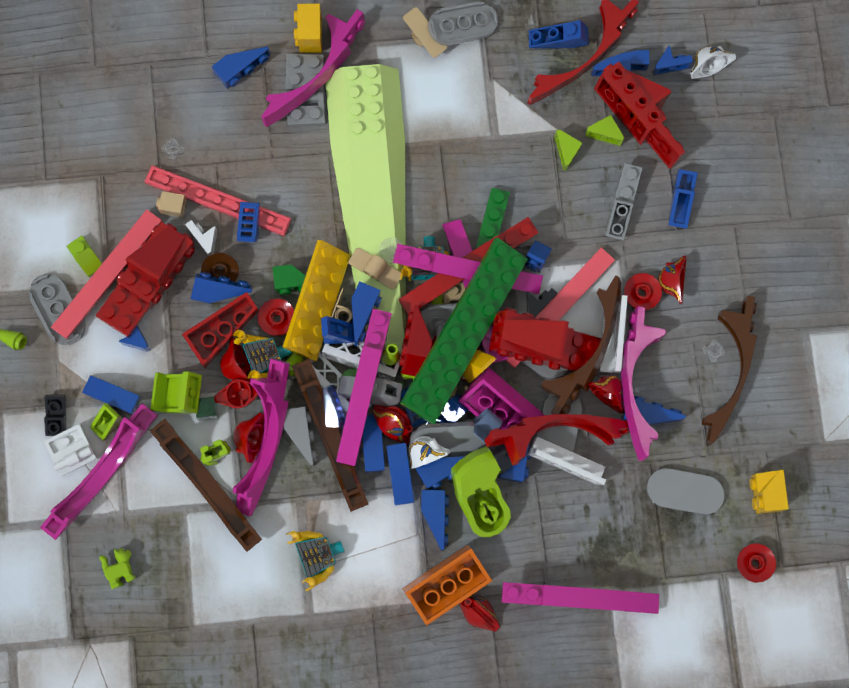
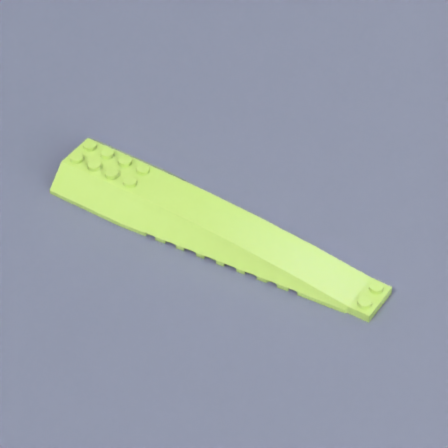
[325,64,406,364]

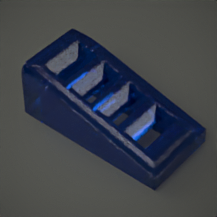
[323,385,346,427]

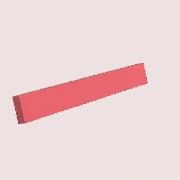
[145,165,292,237]
[51,209,162,340]
[505,247,615,368]

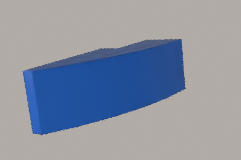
[591,50,649,76]
[668,169,698,229]
[82,375,141,415]
[362,415,385,473]
[386,443,414,506]

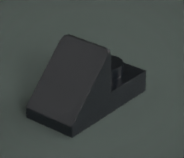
[526,288,557,318]

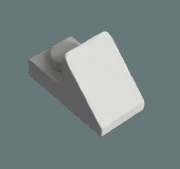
[185,220,217,256]

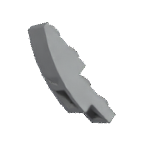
[605,163,642,241]

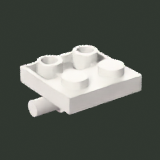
[43,424,97,476]

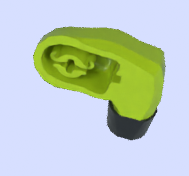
[451,444,514,537]

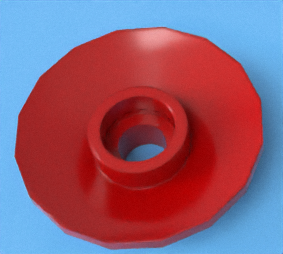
[624,273,662,310]
[258,298,294,336]
[737,543,776,583]

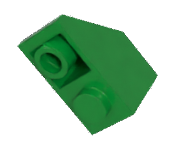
[272,265,306,295]

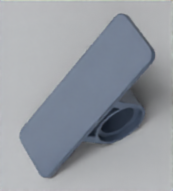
[474,408,503,444]

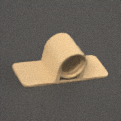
[403,7,447,58]
[349,248,401,289]
[331,288,353,323]

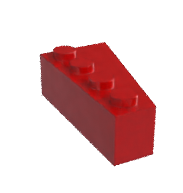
[182,292,259,368]

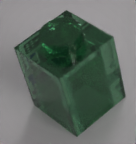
[196,396,219,421]

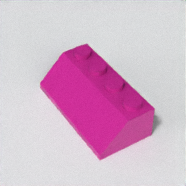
[459,367,544,430]

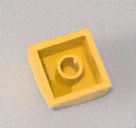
[294,4,322,53]
[749,470,789,514]

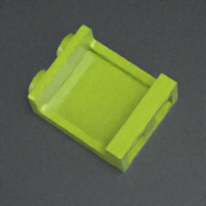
[150,371,202,414]

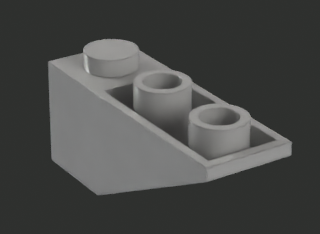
[338,376,402,407]
[284,407,317,467]

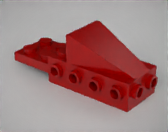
[594,62,685,169]
[95,221,195,338]
[489,308,602,376]

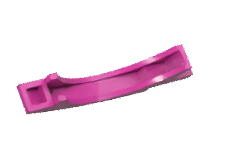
[261,9,365,127]
[442,219,508,364]
[393,244,543,294]
[621,306,666,461]
[336,309,392,466]
[233,359,290,516]
[40,404,158,540]
[502,582,659,614]

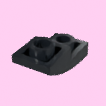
[44,394,66,436]

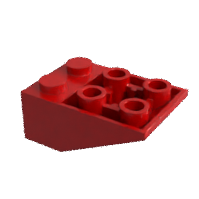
[399,305,432,376]

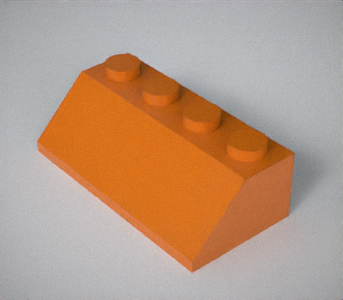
[402,545,492,626]

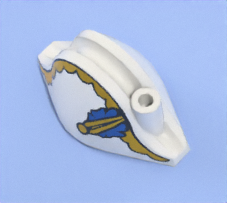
[690,46,736,79]
[409,436,450,469]

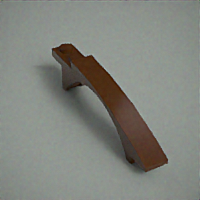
[541,275,622,414]
[701,296,757,445]
[292,358,369,512]
[150,419,262,552]

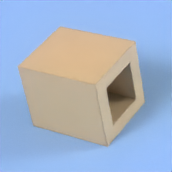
[156,191,187,218]

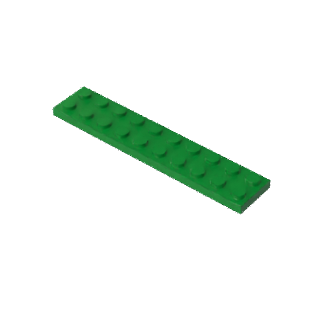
[400,237,528,424]

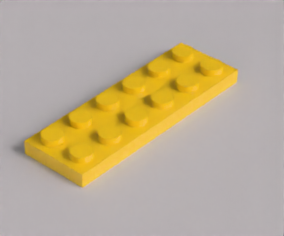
[283,240,351,361]

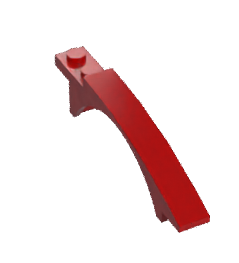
[528,0,639,105]
[398,217,539,315]
[484,414,630,465]

